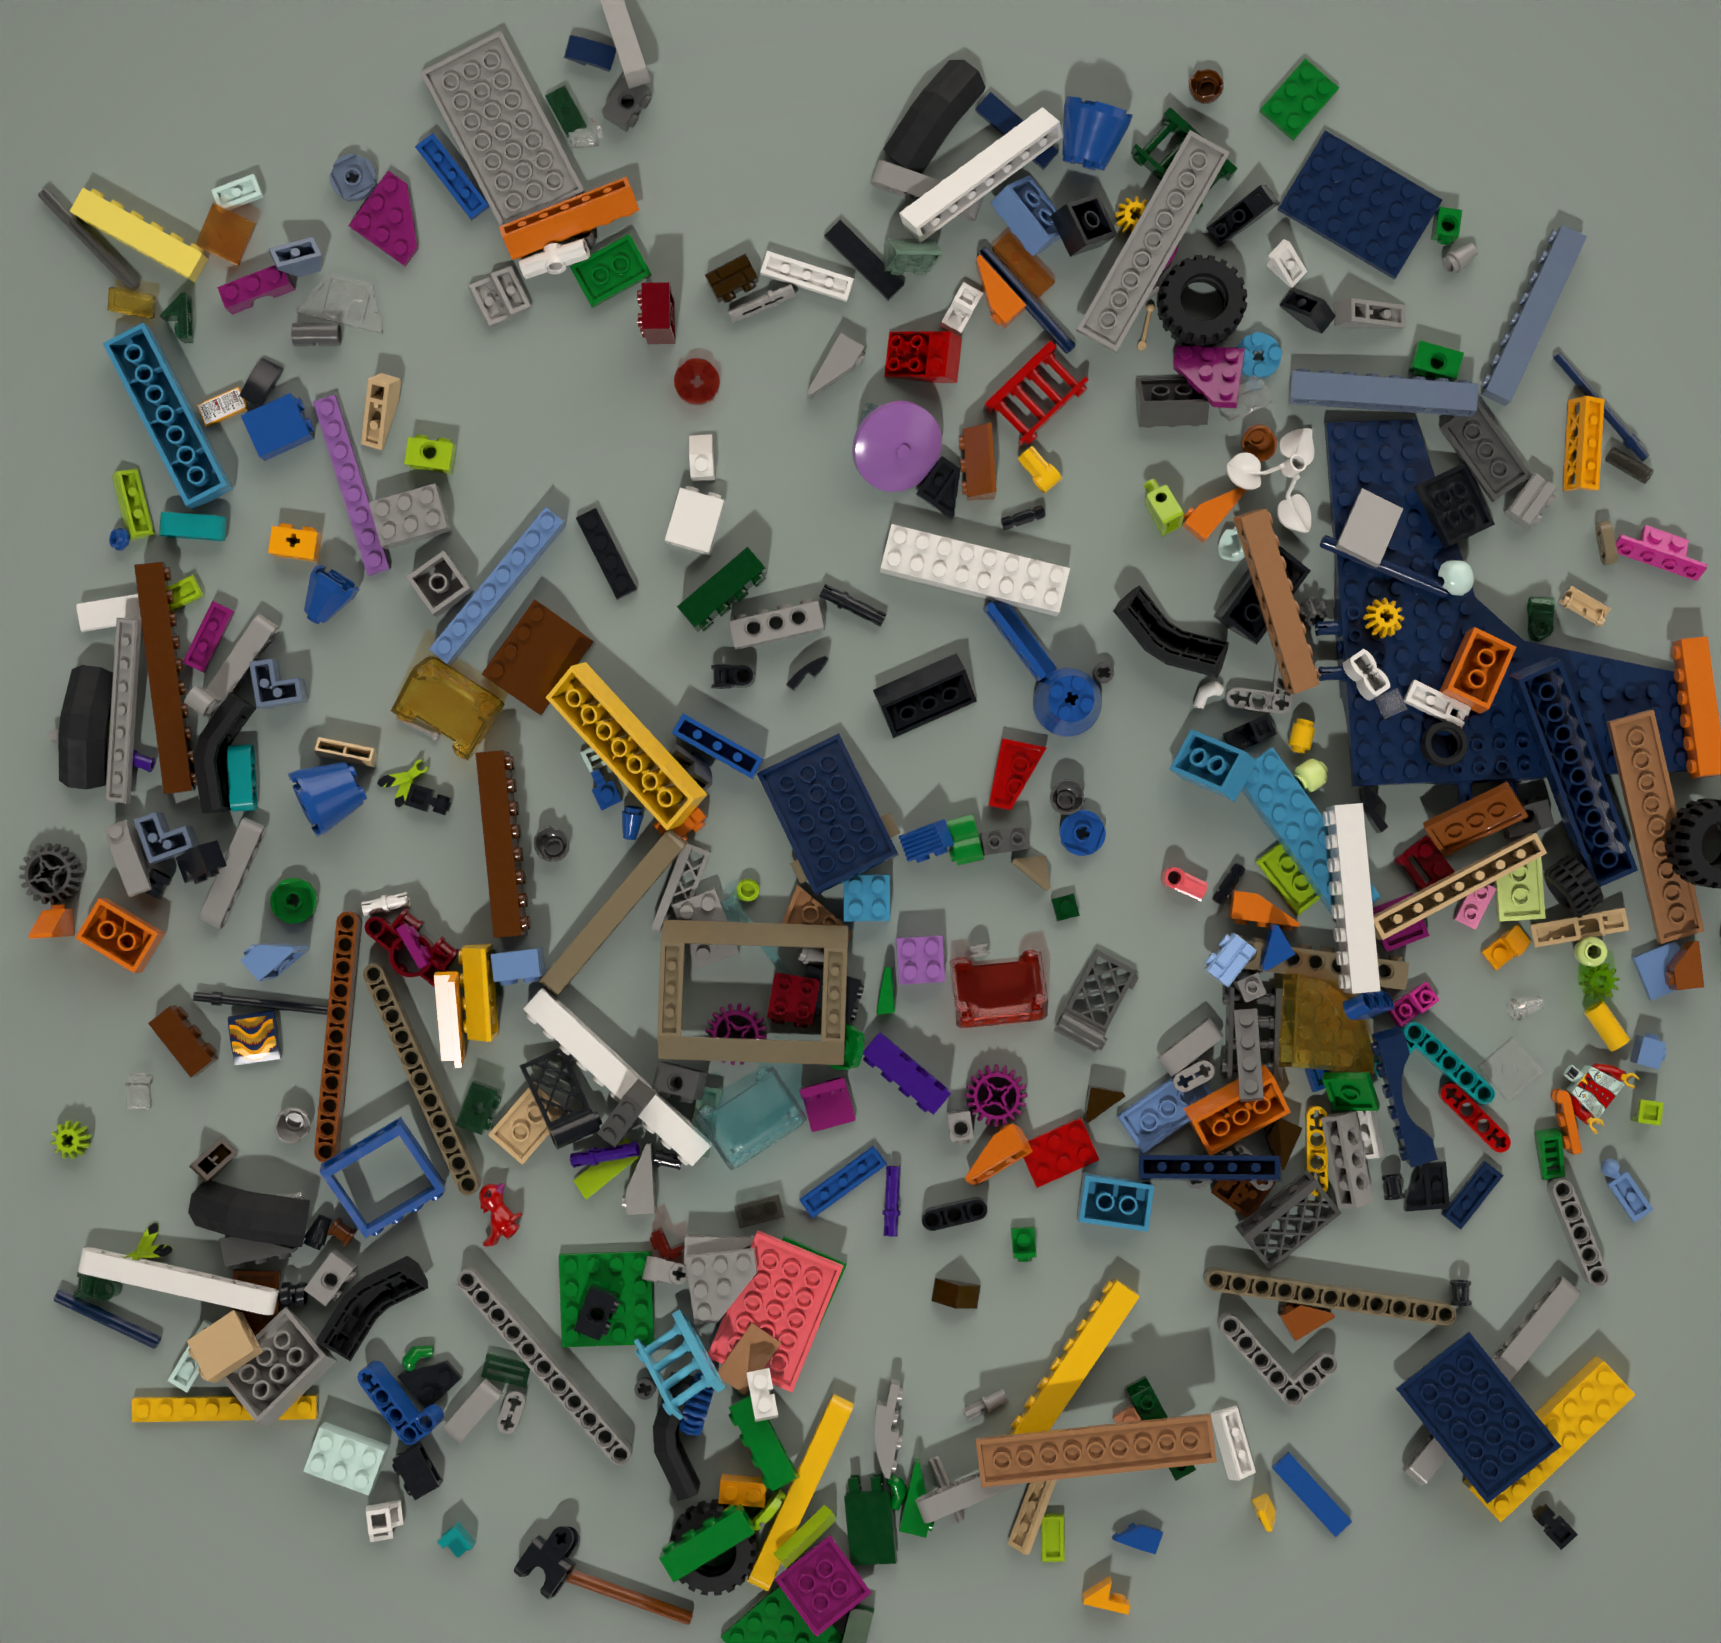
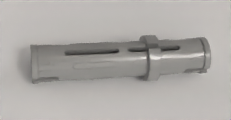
[728,283,796,324]

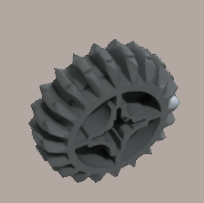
[19,843,83,905]

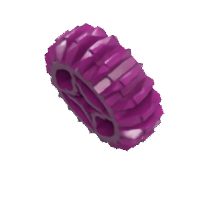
[705,1003,767,1065]
[965,1064,1028,1127]

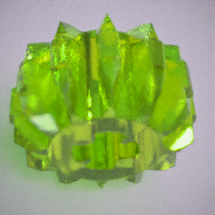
[1578,963,1620,1001]

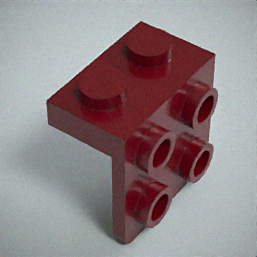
[767,973,820,1029]

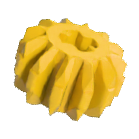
[1115,196,1147,234]
[1363,598,1404,638]

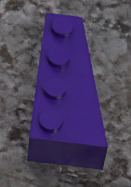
[863,1031,951,1115]

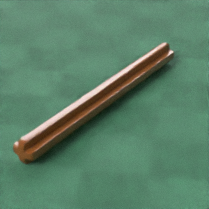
[566,1570,693,1625]

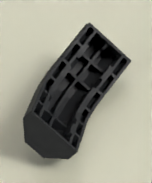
[883,60,986,174]
[1113,585,1229,678]
[58,665,113,790]
[193,693,256,814]
[188,1181,310,1247]
[316,1256,428,1361]
[653,1372,701,1501]

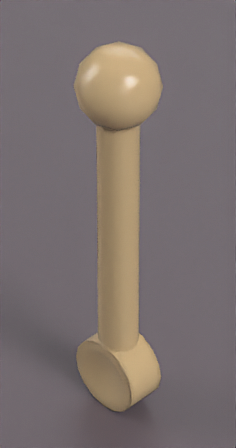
[1137,304,1155,351]

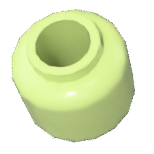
[1294,759,1328,793]
[1574,937,1607,967]

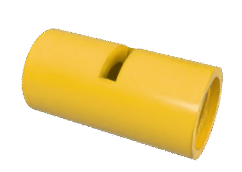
[1584,1000,1630,1051]

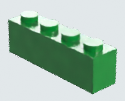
[728,1395,800,1492]
[659,1504,755,1583]

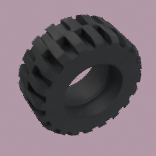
[1157,255,1247,347]
[1665,798,1721,889]
[669,1499,758,1596]

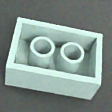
[303,1422,390,1496]

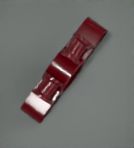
[364,908,461,987]

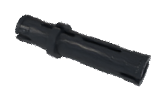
[819,584,887,627]

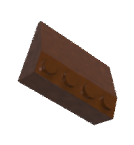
[482,599,594,716]

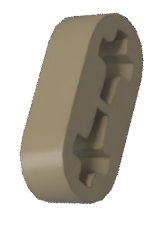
[1595,521,1618,565]

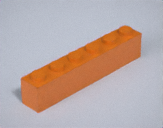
[499,177,640,260]
[1671,636,1721,779]

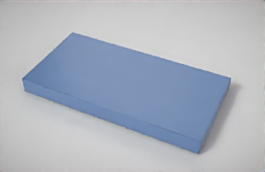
[1116,1063,1212,1154]

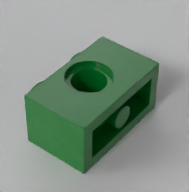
[1408,340,1464,382]

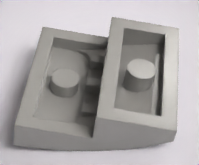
[468,266,531,329]

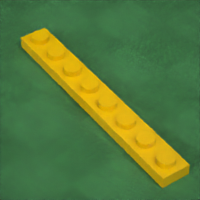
[132,1394,318,1422]

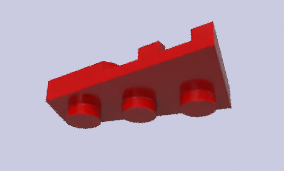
[988,738,1047,810]

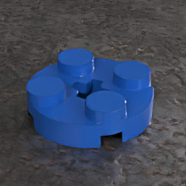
[1059,810,1106,856]

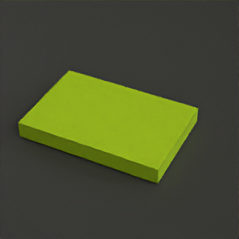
[1255,843,1320,916]

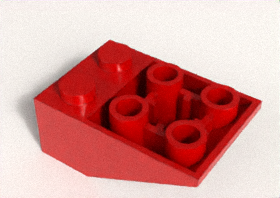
[884,331,962,383]

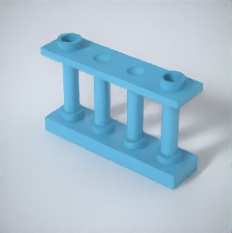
[634,1309,726,1420]

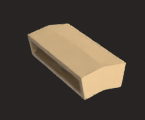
[314,737,378,767]

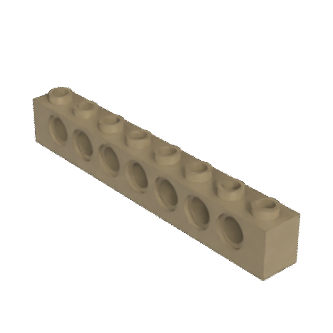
[1229,934,1409,990]

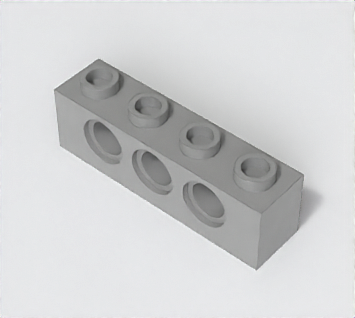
[728,598,825,650]
[1321,1111,1373,1209]

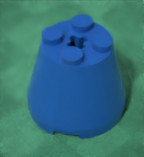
[1062,96,1133,171]
[1033,668,1102,737]
[288,762,367,837]

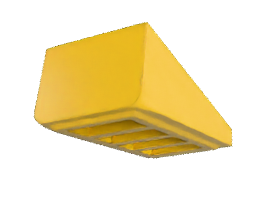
[1251,1493,1276,1532]

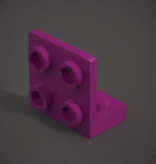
[799,1076,856,1132]

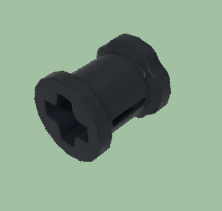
[1382,1174,1405,1200]
[1450,1280,1472,1306]

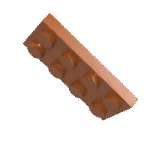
[1423,781,1529,857]

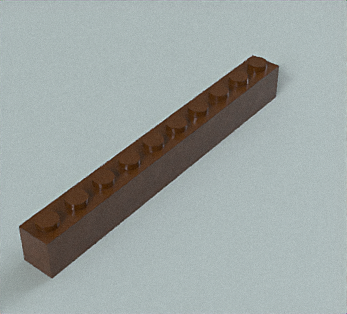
[134,562,197,794]

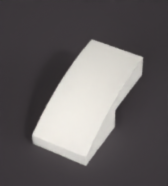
[940,282,983,337]

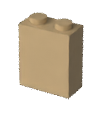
[187,1310,263,1383]

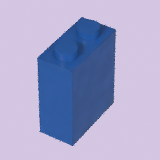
[241,393,315,461]

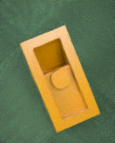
[1481,924,1531,970]
[1081,1576,1130,1615]

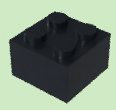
[1050,194,1118,257]

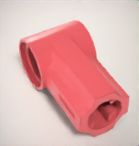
[1161,867,1209,901]

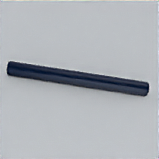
[977,246,1076,354]
[1320,535,1449,597]

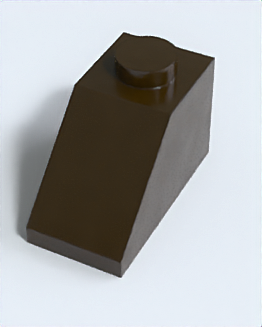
[1264,1118,1303,1170]

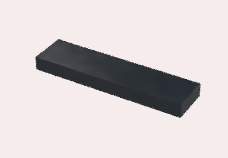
[824,220,904,301]

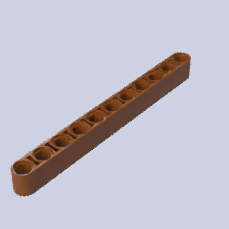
[314,911,362,1163]

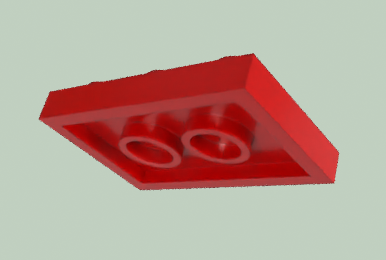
[1023,1117,1100,1188]

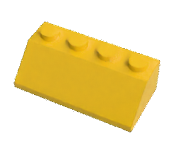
[458,943,499,1042]

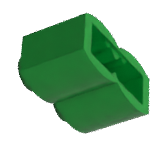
[946,814,984,866]

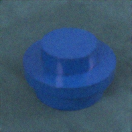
[109,528,130,551]

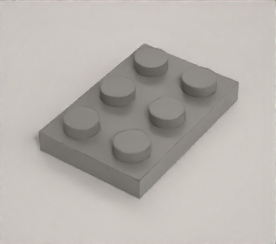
[672,888,739,969]

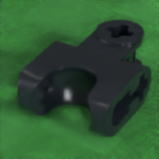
[514,1526,579,1600]

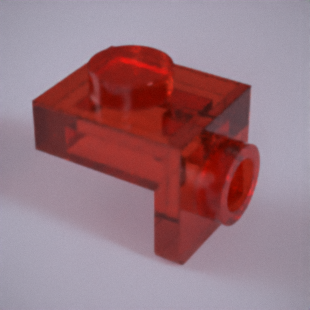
[650,1226,684,1260]

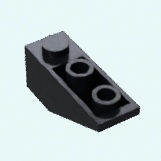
[1206,185,1279,247]

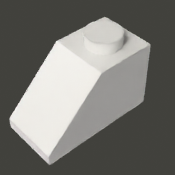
[689,434,715,482]

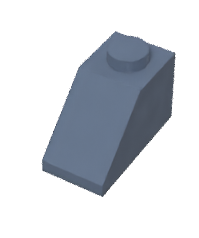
[269,237,322,277]

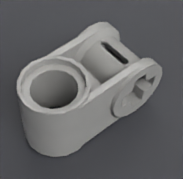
[642,1256,688,1285]

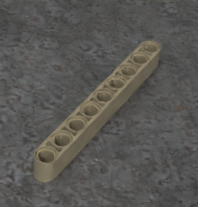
[539,829,688,997]

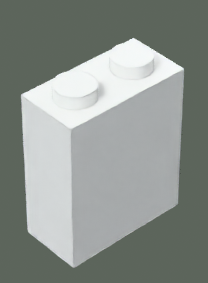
[665,486,725,556]

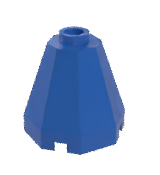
[304,565,360,624]

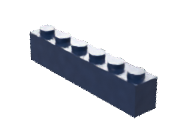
[1139,1155,1282,1182]

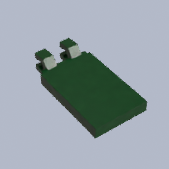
[844,1473,897,1565]

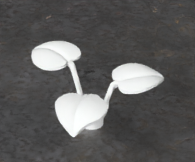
[1226,428,1315,533]

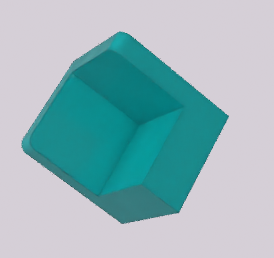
[437,1521,476,1558]

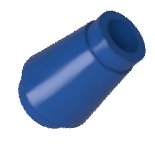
[622,805,644,840]

